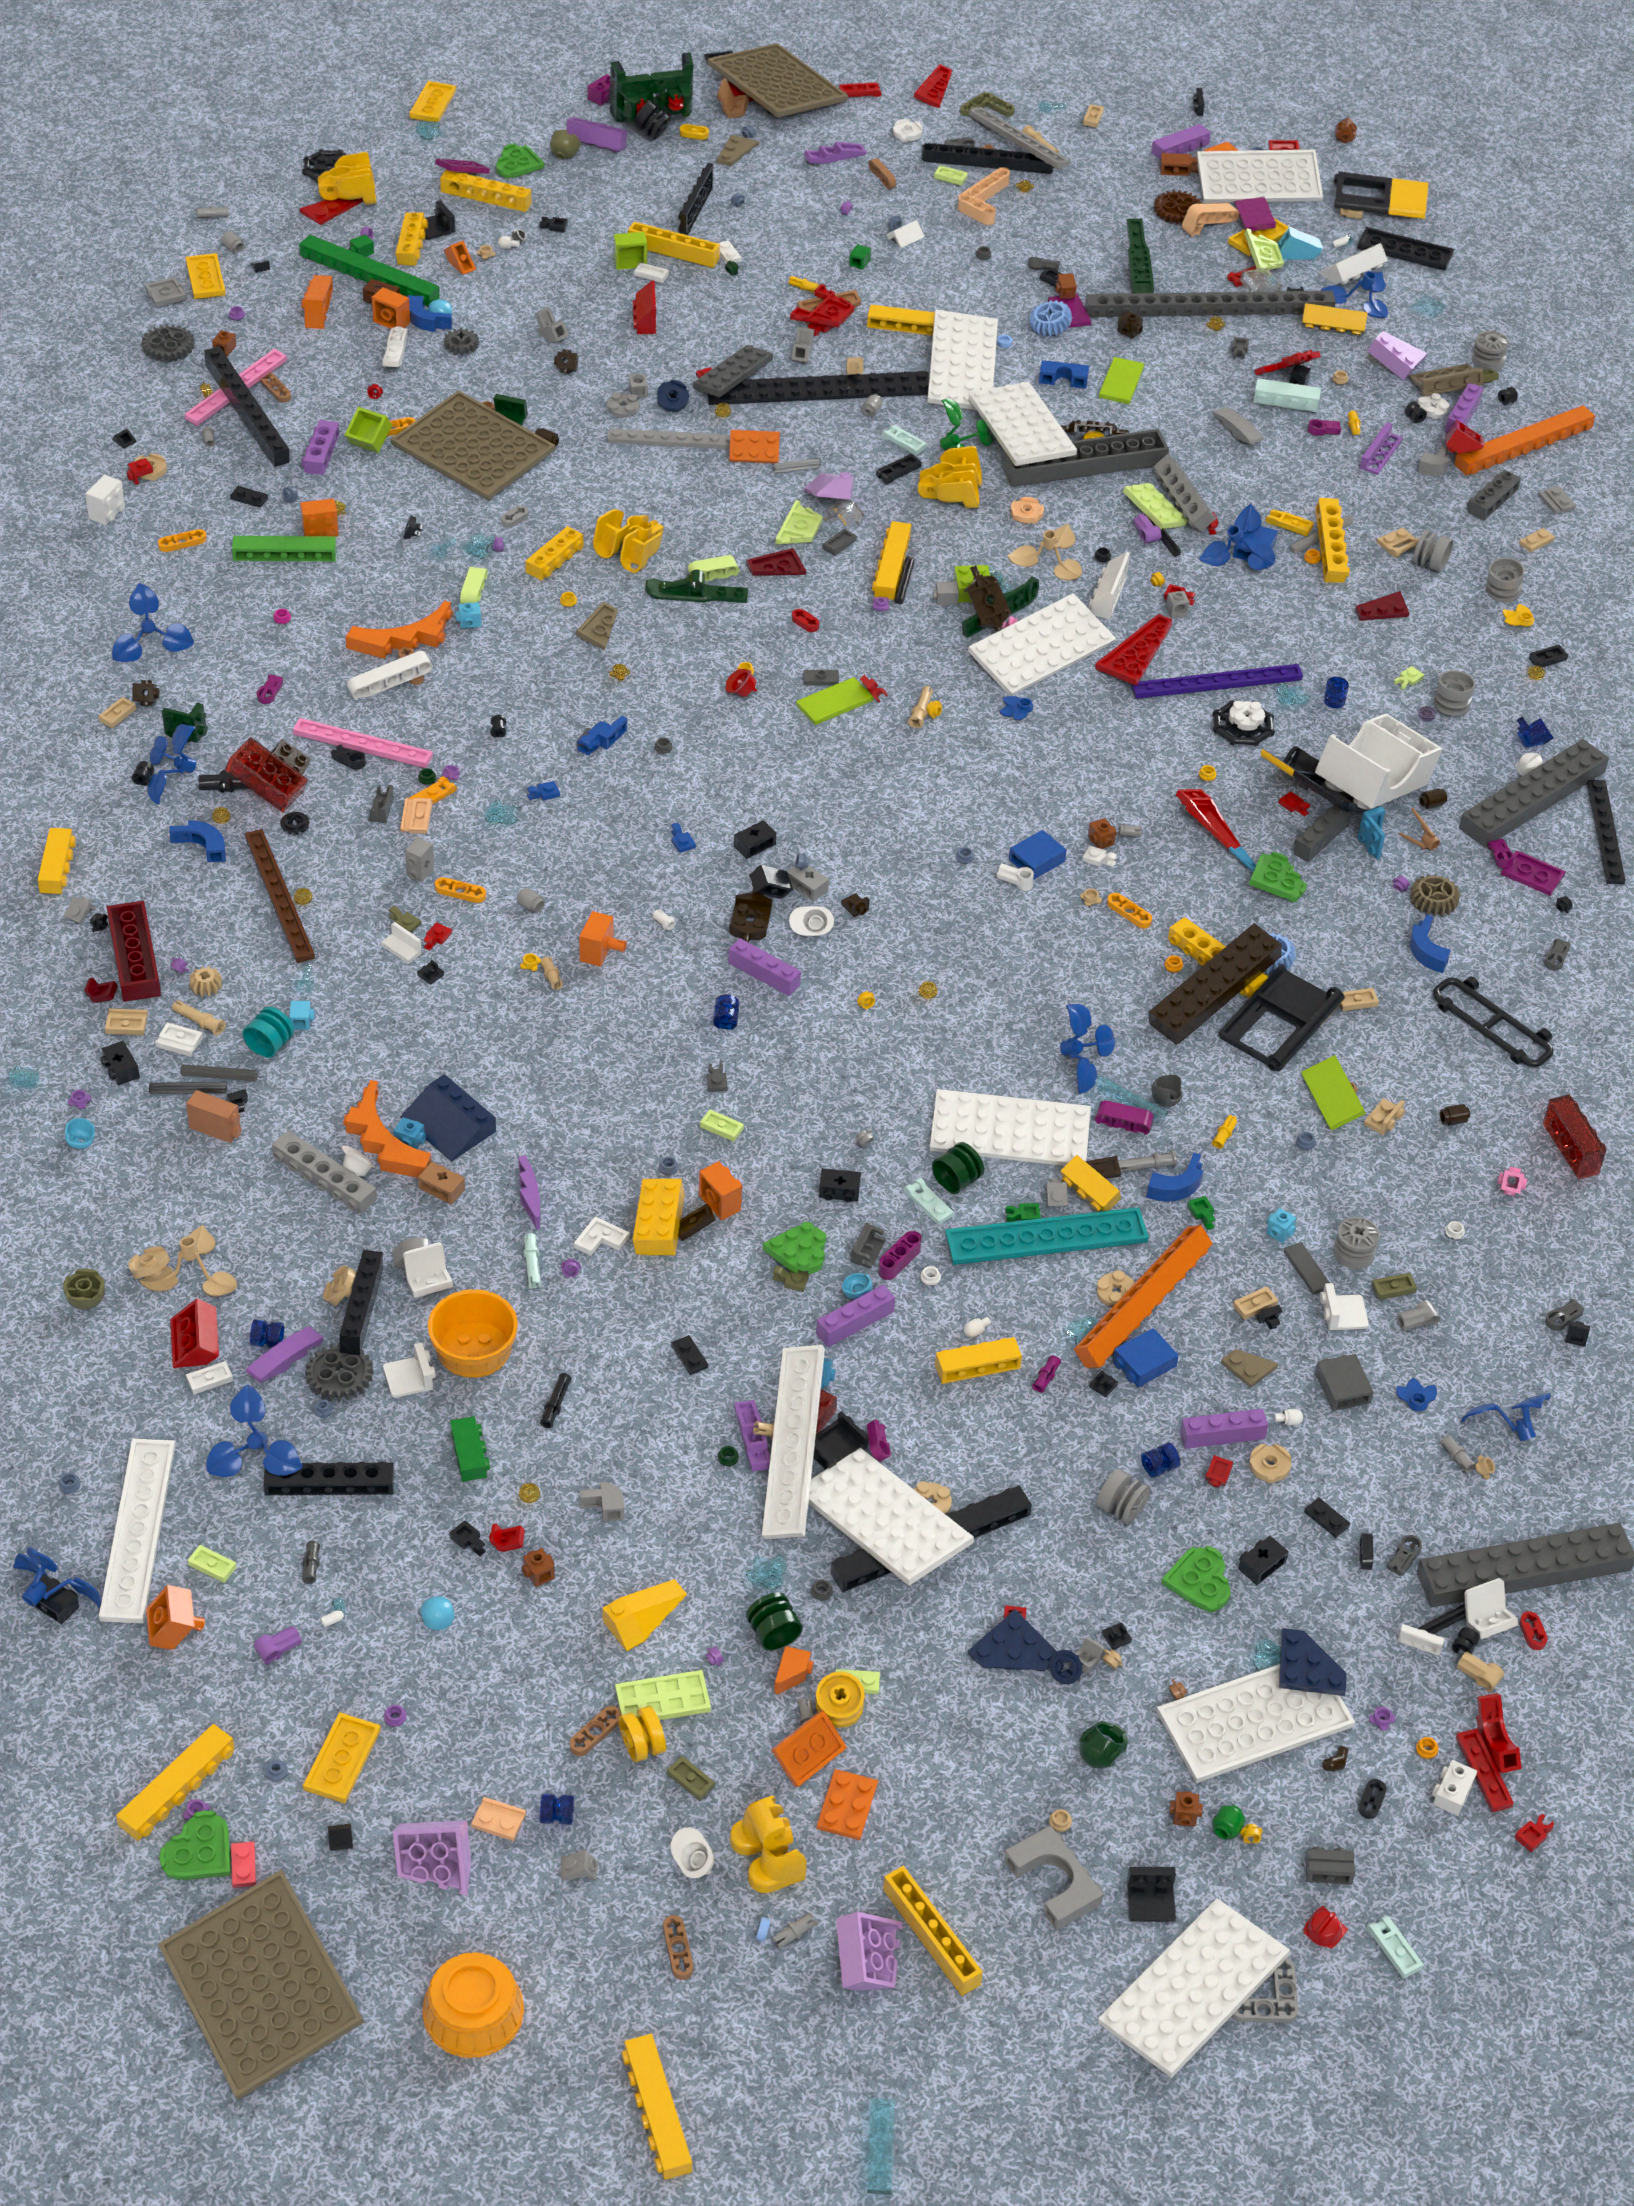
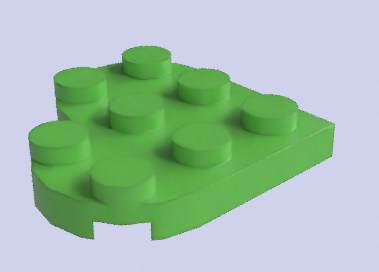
[495,143,545,179]
[1249,852,1307,902]
[762,1222,827,1274]
[1161,1546,1231,1612]
[159,1810,231,1880]

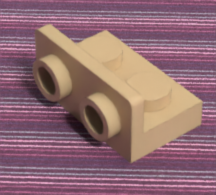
[1363,1098,1405,1135]

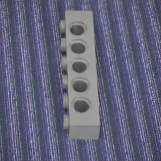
[1154,453,1216,532]
[272,1130,377,1214]

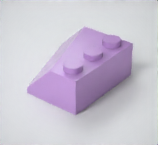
[1367,331,1428,380]
[803,472,854,499]
[393,1820,471,1896]
[836,1912,903,1991]

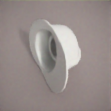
[1515,753,1543,776]
[789,906,834,936]
[342,1146,375,1177]
[671,1827,714,1879]

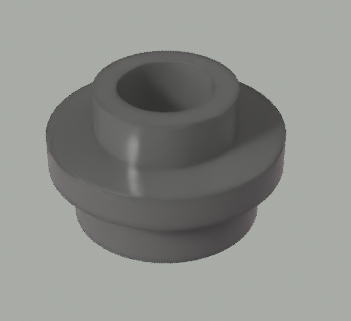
[512,229,526,244]
[976,246,991,259]
[655,737,672,753]
[811,1579,833,1601]

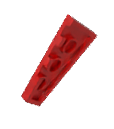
[913,64,953,108]
[300,198,363,225]

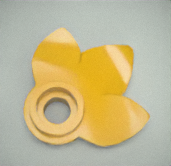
[1503,604,1534,627]

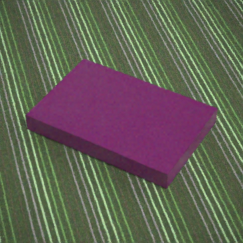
[435,158,490,174]
[1048,294,1091,328]
[1501,850,1566,896]

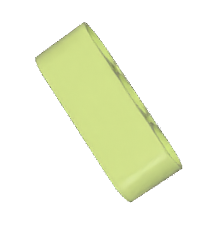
[688,555,739,581]
[460,567,488,604]

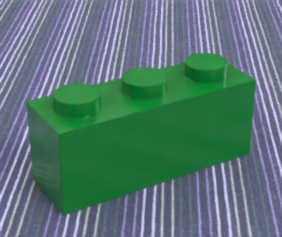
[450,1416,490,1482]

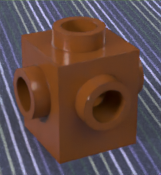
[1335,117,1357,143]
[1088,818,1117,849]
[521,1548,555,1588]
[1169,1791,1203,1827]

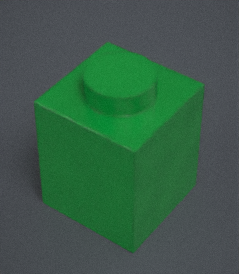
[349,234,374,257]
[849,244,871,270]

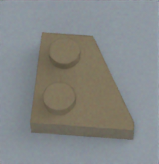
[1221,1349,1278,1388]

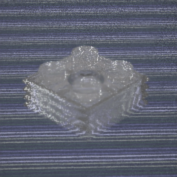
[1240,268,1282,292]

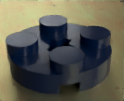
[657,380,689,412]

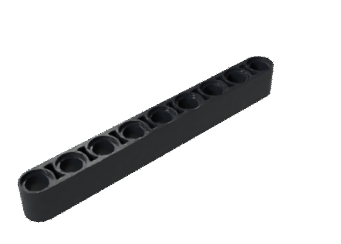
[921,143,1054,174]

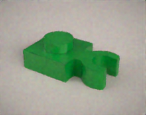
[1005,1203,1041,1222]

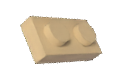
[1083,104,1104,128]
[1519,528,1555,553]
[98,697,136,728]
[1340,988,1379,1011]
[1233,1287,1279,1320]

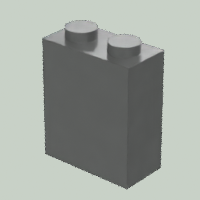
[1315,1354,1374,1411]

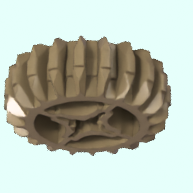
[1410,874,1460,917]

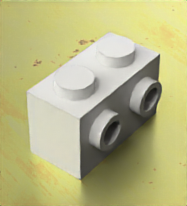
[1432,1760,1477,1816]

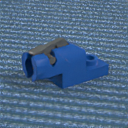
[577,716,627,755]

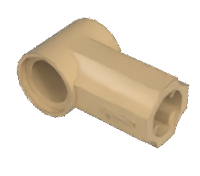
[1457,1652,1504,1692]

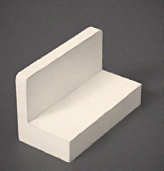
[886,220,924,248]
[381,922,422,964]

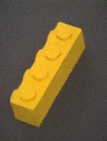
[395,212,428,266]
[1302,303,1368,335]
[525,526,584,581]
[38,828,76,894]
[935,1337,1022,1384]

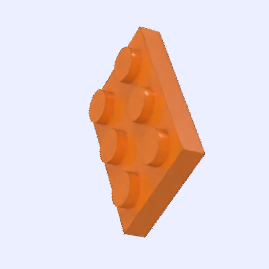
[729,430,780,463]
[771,1710,847,1787]
[817,1769,878,1840]

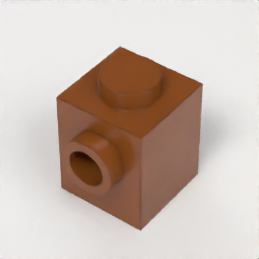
[1055,273,1077,299]
[212,330,236,357]

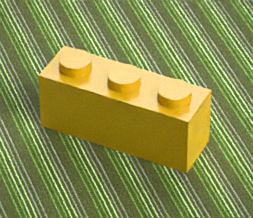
[1060,1155,1121,1212]

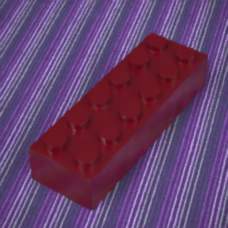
[106,900,161,1002]

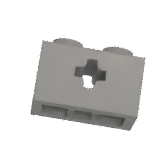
[405,837,434,882]
[787,865,829,902]

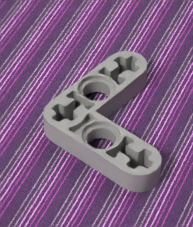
[1231,1958,1299,2023]

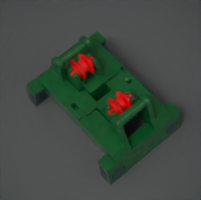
[610,53,694,124]

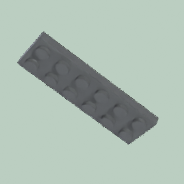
[693,345,773,397]

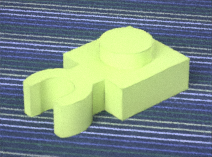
[1394,666,1424,690]

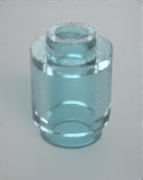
[9,1066,39,1088]

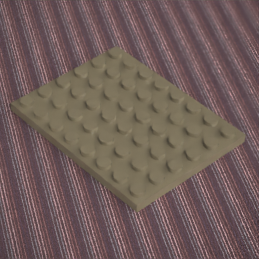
[707,43,848,118]
[391,390,555,500]
[158,1869,365,2100]

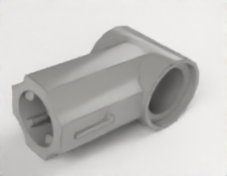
[1396,1300,1441,1331]

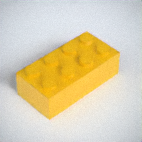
[633,1179,685,1255]

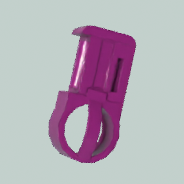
[1307,419,1342,436]
[257,674,283,704]
[1488,839,1514,868]
[867,1419,891,1462]

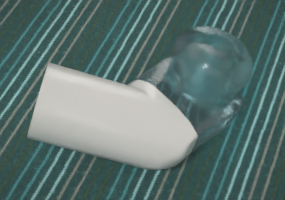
[1333,235,1353,248]
[320,1598,346,1628]

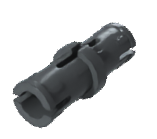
[302,1541,320,1584]

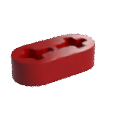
[792,609,820,632]
[1519,1611,1548,1650]

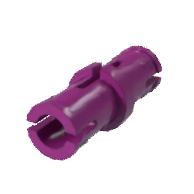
[1032,1355,1061,1393]

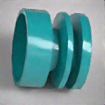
[242,1006,294,1058]

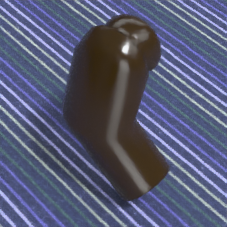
[1322,1746,1349,1772]

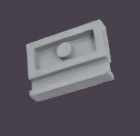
[1538,486,1576,514]

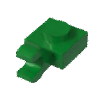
[1187,1196,1216,1230]

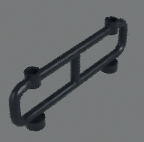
[1433,976,1554,1067]

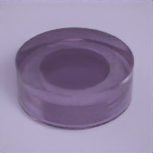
[1418,706,1436,722]

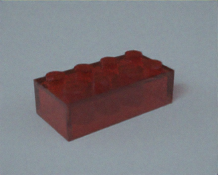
[225,737,309,813]
[1543,1094,1606,1180]

